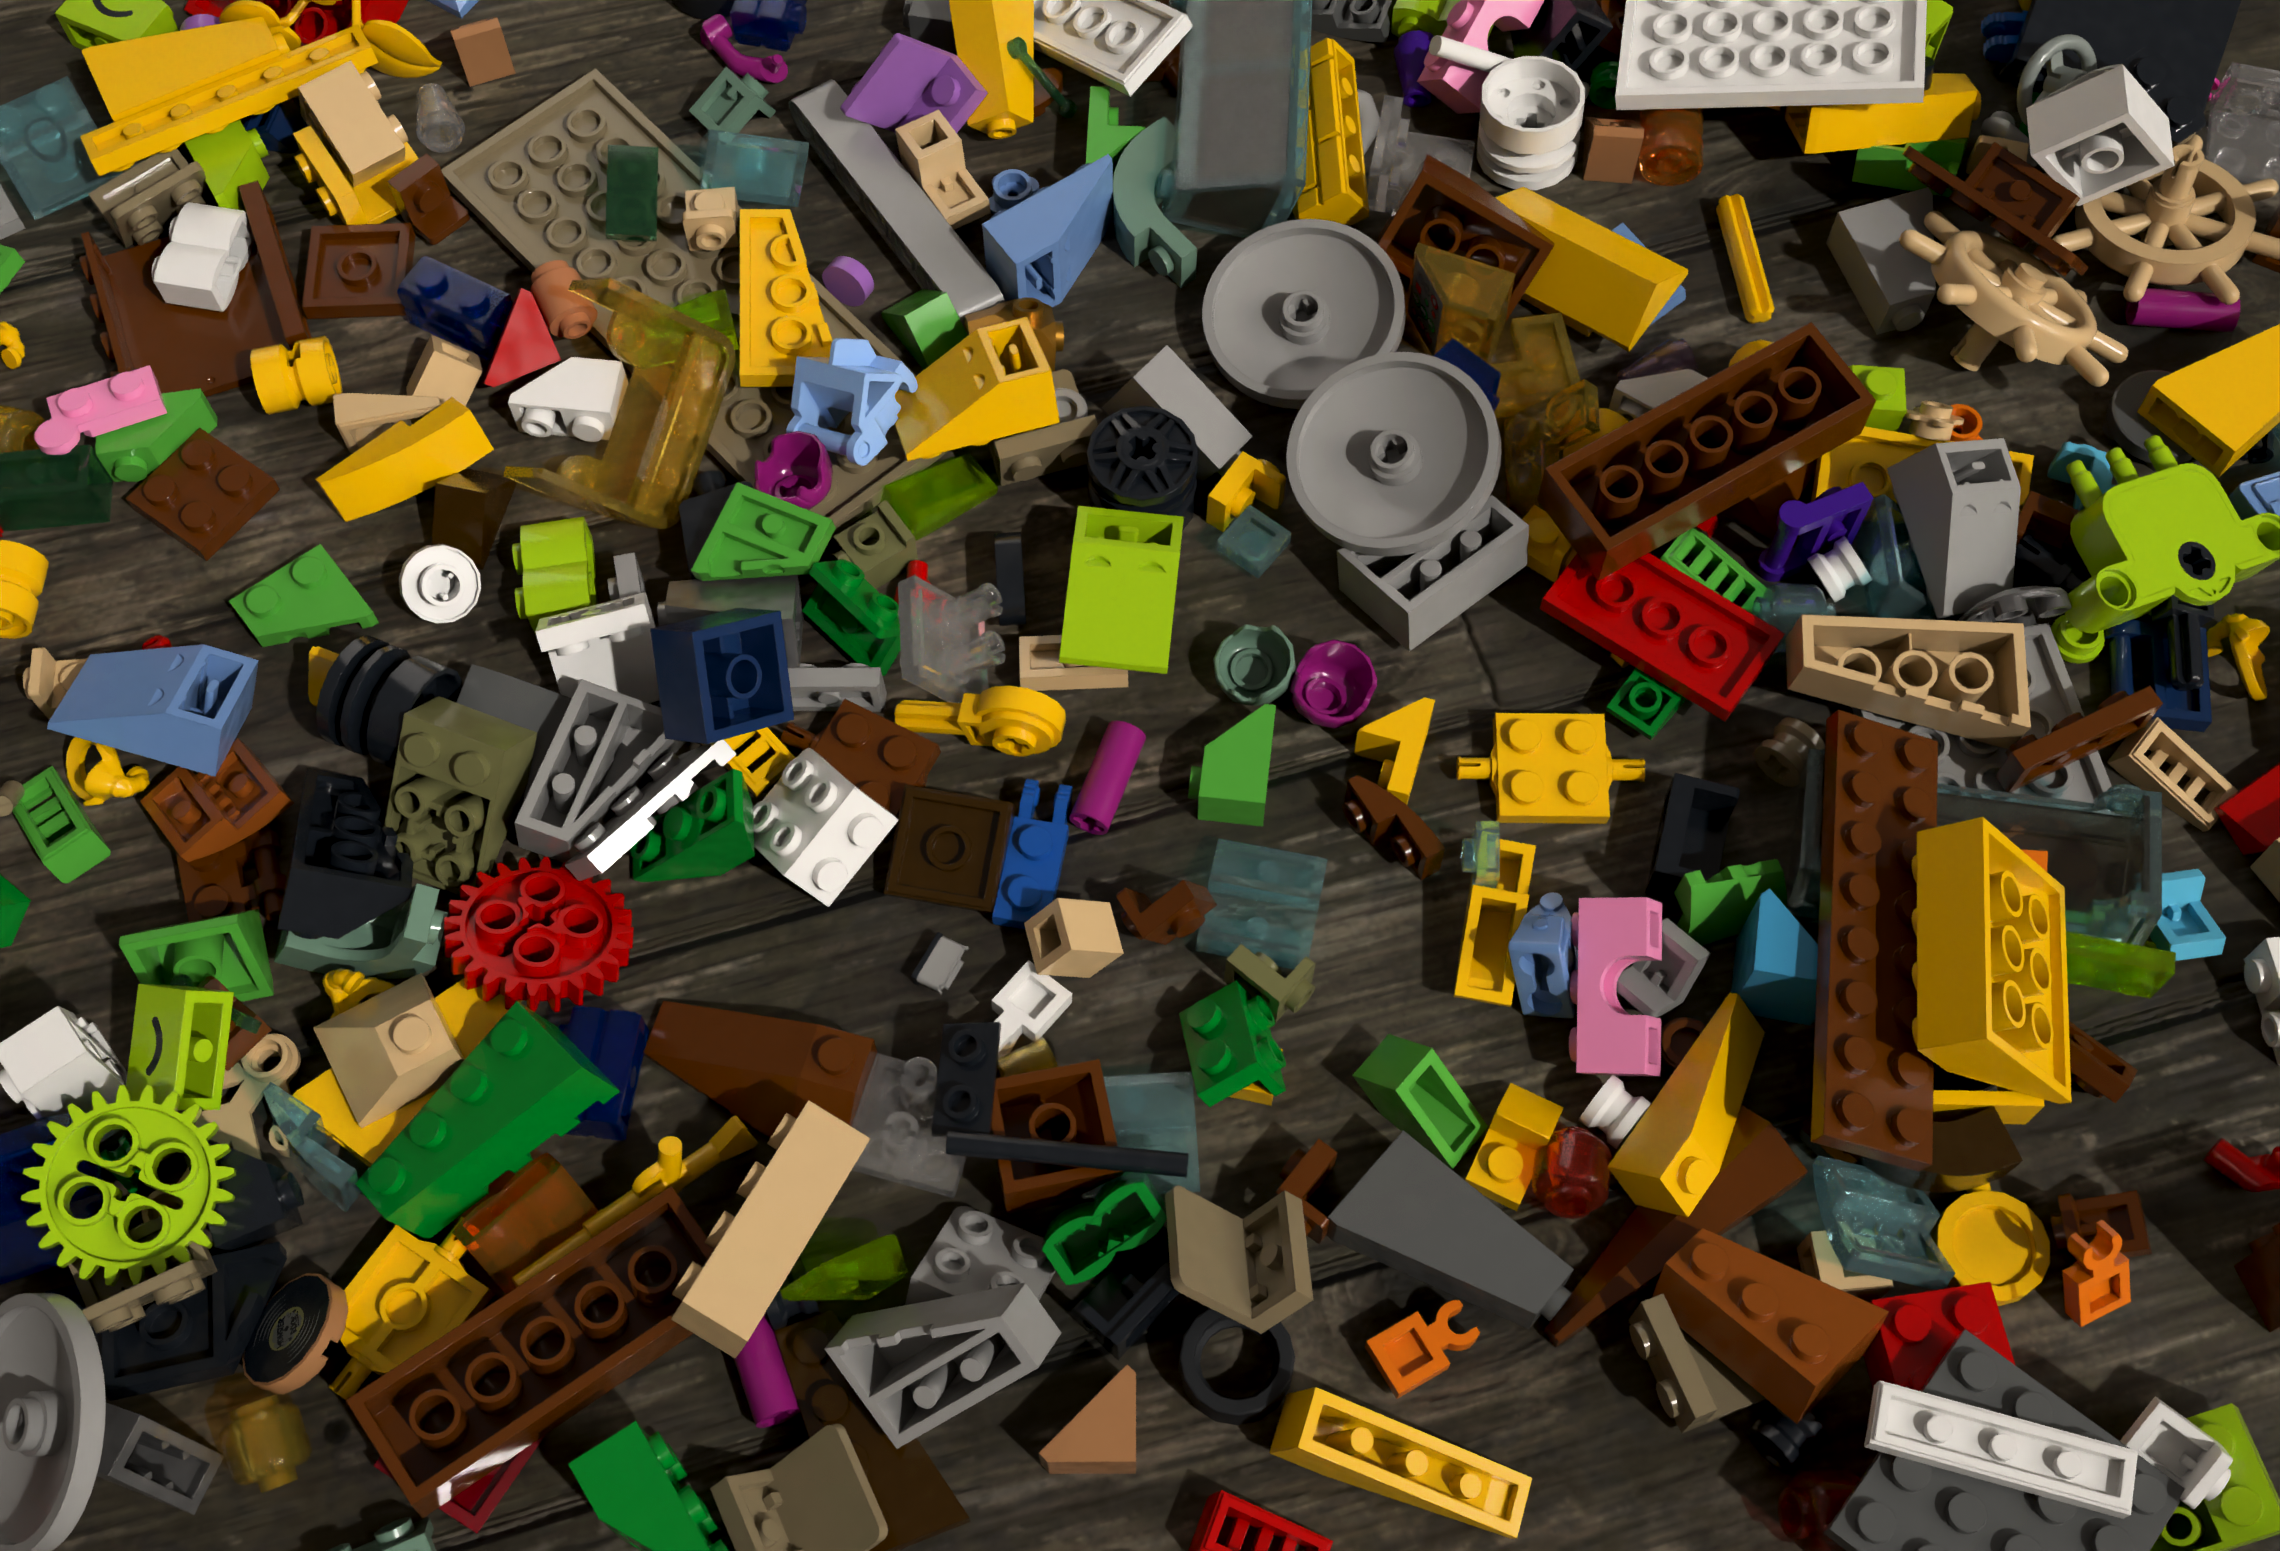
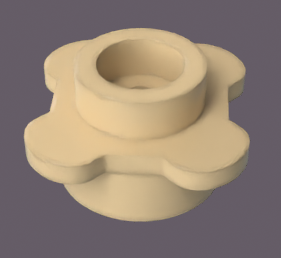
[1904,401,1964,441]

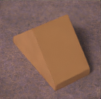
[450,16,516,87]
[1583,117,1645,184]
[1039,1364,1136,1474]

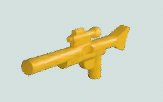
[511,1115,758,1287]

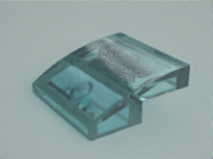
[1196,839,1328,969]
[1082,1071,1200,1199]
[263,1082,361,1212]
[1813,1155,1955,1290]

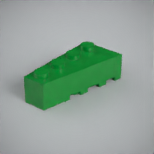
[355,1001,620,1240]

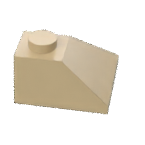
[313,973,465,1128]

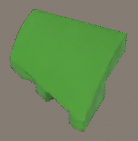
[1852,129,1971,197]
[1674,859,1787,946]

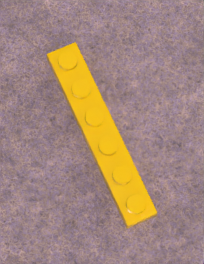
[80,24,378,176]

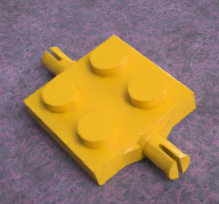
[1456,713,1645,824]
[328,1217,495,1400]

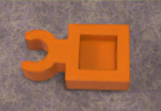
[2062,1220,2131,1327]
[1364,1300,1480,1399]

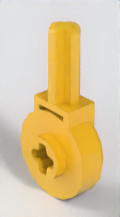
[894,685,1066,757]

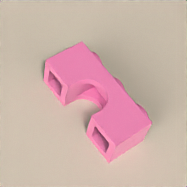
[1417,0,1545,114]
[1569,897,1662,1077]

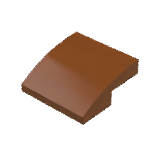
[140,738,294,862]

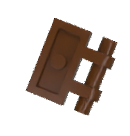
[175,823,287,922]

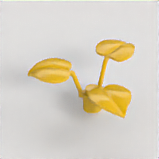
[219,0,443,78]

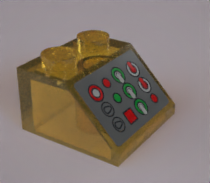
[1406,242,1516,380]

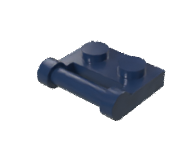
[2104,620,2212,732]

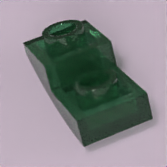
[606,145,659,241]

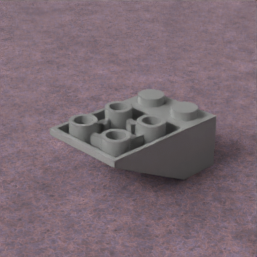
[1887,438,2021,618]

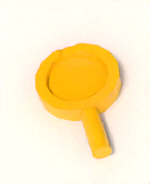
[1931,1183,2050,1306]

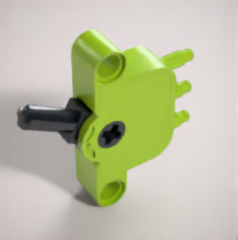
[2065,435,2280,691]

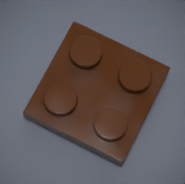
[302,223,416,319]
[126,428,280,561]

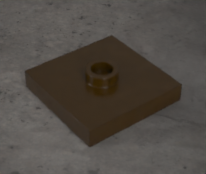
[884,785,1015,914]

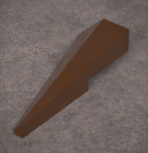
[1544,1105,1808,1348]

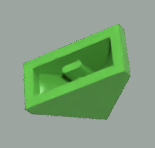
[881,289,968,370]

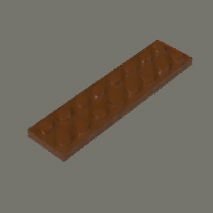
[1811,710,1938,1172]

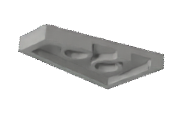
[564,740,736,881]

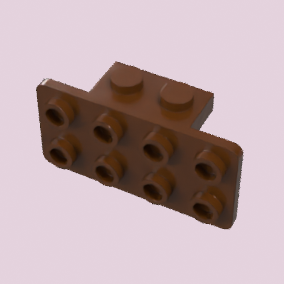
[1903,142,2089,277]

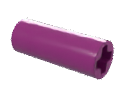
[2125,288,2241,332]
[1069,720,1146,835]
[734,1312,800,1428]

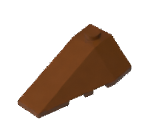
[643,1001,880,1138]

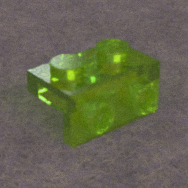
[2066,925,2176,998]

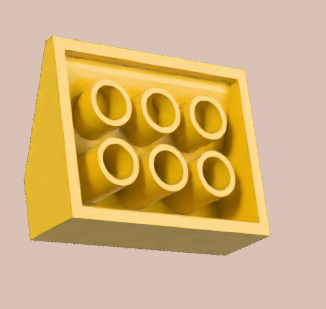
[1912,817,2072,1104]

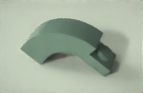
[1113,116,1197,288]
[274,883,448,979]

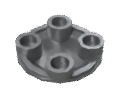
[1959,586,2072,627]

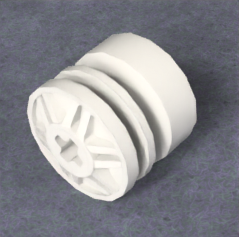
[1477,56,1585,190]

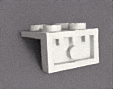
[535,592,660,703]

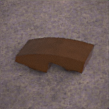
[1342,775,1445,880]

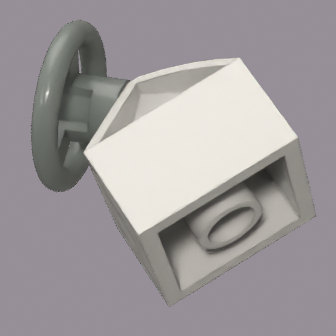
[2017,34,2175,207]

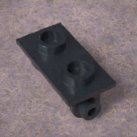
[931,1022,1001,1137]

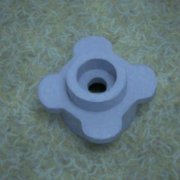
[989,169,1039,214]

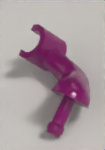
[700,14,788,84]

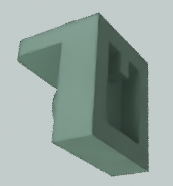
[689,67,776,146]

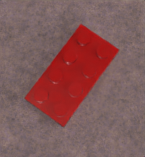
[1540,553,1785,722]

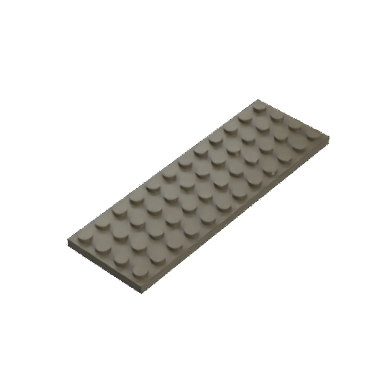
[441,68,949,540]

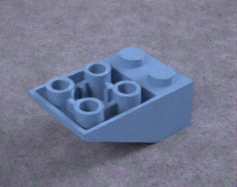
[982,154,1113,308]
[47,644,259,777]

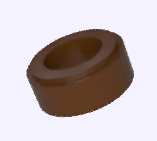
[1661,1017,1706,1075]

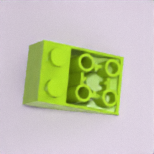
[1059,506,1184,674]
[2150,1403,2280,1551]

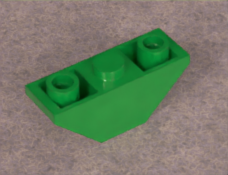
[630,769,755,882]

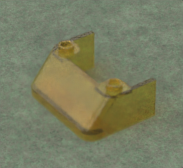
[503,278,736,529]

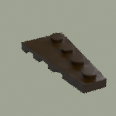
[774,1309,971,1551]

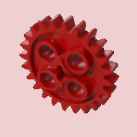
[444,856,634,1012]

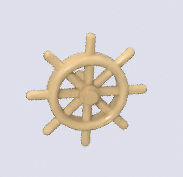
[2044,134,2280,305]
[1899,211,2128,387]

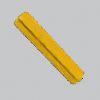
[1716,194,1775,324]

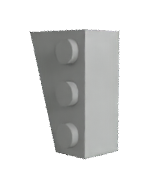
[1337,495,1529,652]
[514,679,686,863]
[824,1283,1061,1449]

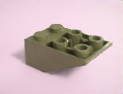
[384,696,537,896]

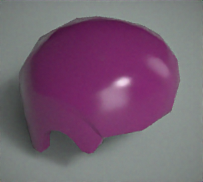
[754,431,833,510]
[1290,639,1377,729]

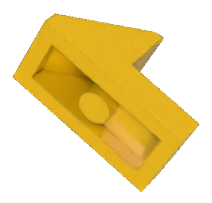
[1354,697,1435,805]
[1465,1083,1564,1211]

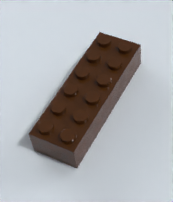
[1537,322,1876,581]
[346,1186,715,1518]

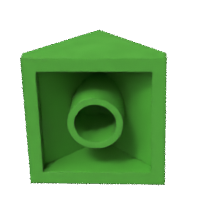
[119,909,274,1002]

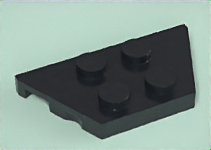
[45,1242,287,1401]

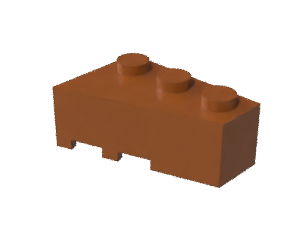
[1652,1228,1889,1424]

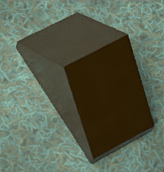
[432,468,517,570]

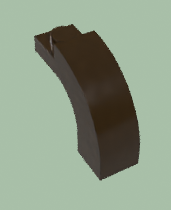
[1850,1106,2023,1192]

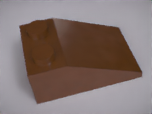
[1376,154,1554,330]

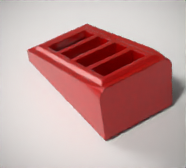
[1189,1490,1333,1551]

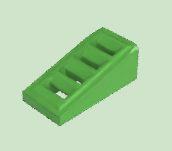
[1661,527,1773,616]
[13,766,111,884]

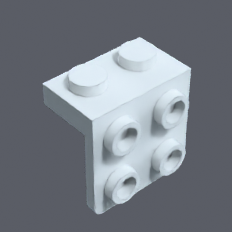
[753,748,898,907]

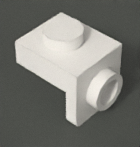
[2120,1396,2233,1509]

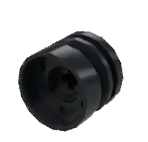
[1087,406,1198,531]
[316,635,463,769]

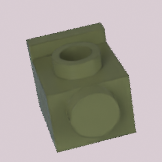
[832,500,918,589]

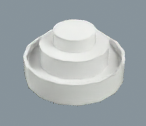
[399,544,481,624]

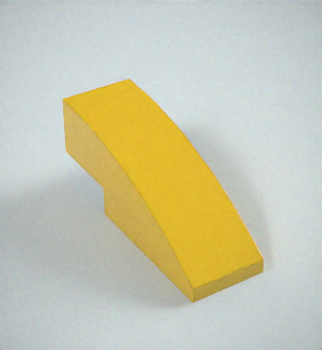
[315,397,494,522]
[1453,835,1536,1007]

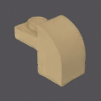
[895,109,991,230]

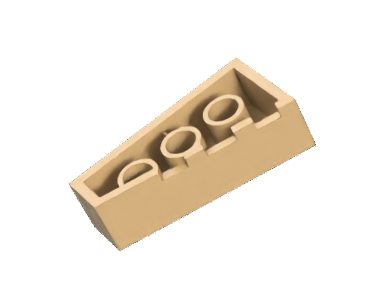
[1785,615,2031,749]
[671,1100,871,1358]

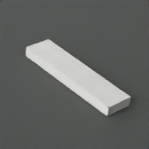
[1864,1380,2138,1519]

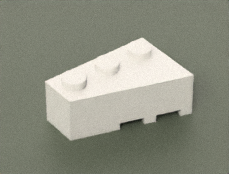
[0,1006,127,1143]

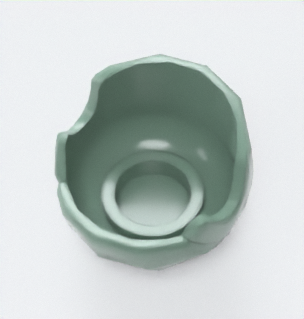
[1213,624,1296,706]

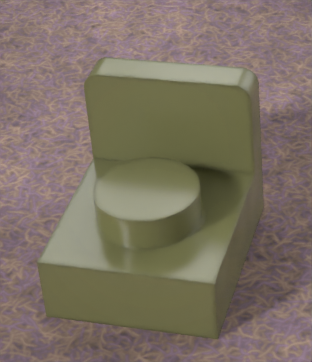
[1224,944,1316,1023]

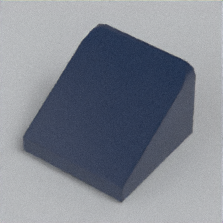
[243,99,308,153]

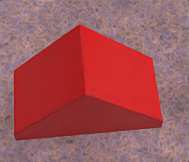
[482,288,561,388]

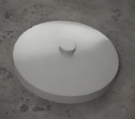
[1202,219,1406,409]
[1286,352,1502,556]
[0,1293,106,1551]

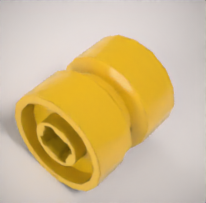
[250,336,342,415]
[0,540,49,639]

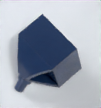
[650,608,794,744]

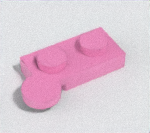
[34,365,167,455]

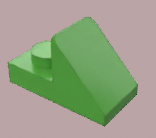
[1086,86,1145,176]

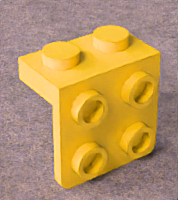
[293,125,419,225]

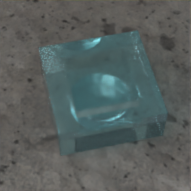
[1217,505,1291,579]
[1462,821,1500,888]

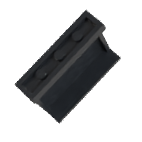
[1998,0,2241,113]

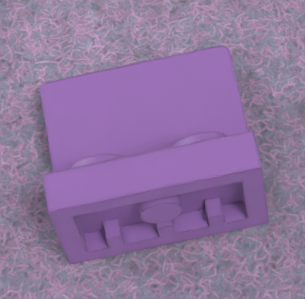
[840,33,988,135]

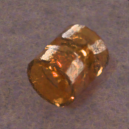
[1639,108,1703,186]

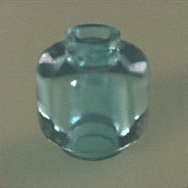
[1752,583,1836,653]

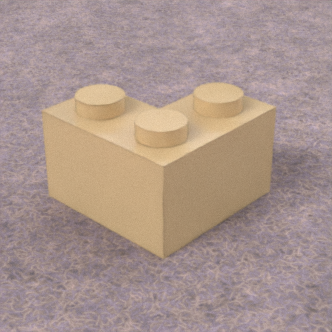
[298,60,409,187]

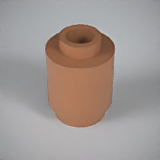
[531,260,598,339]

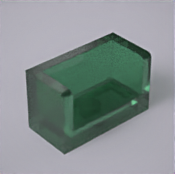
[0,445,113,532]

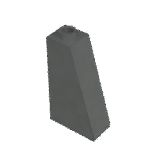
[1326,1130,1574,1329]

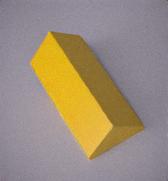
[1495,187,1688,352]

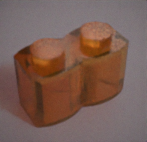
[452,1152,599,1294]

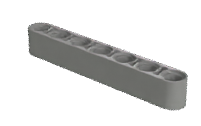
[789,79,1005,335]

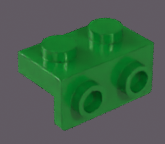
[802,559,915,676]
[1179,980,1286,1107]

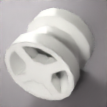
[1807,536,1872,603]
[1579,1075,1652,1149]

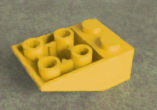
[894,317,1060,461]

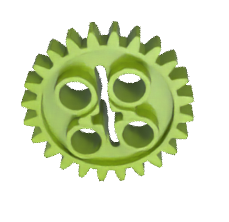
[21,1085,236,1287]

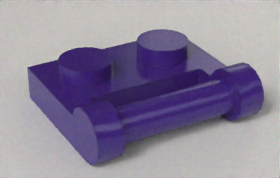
[1756,482,1874,582]

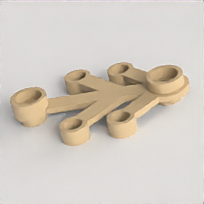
[142,1033,310,1223]

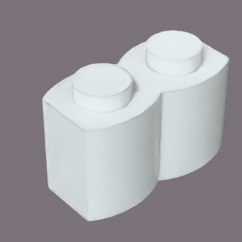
[151,202,255,312]

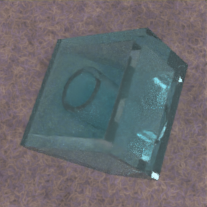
[0,76,123,220]

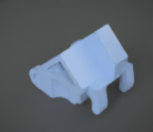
[786,338,918,466]

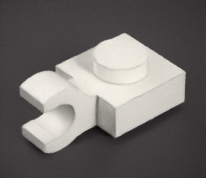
[991,960,1072,1065]

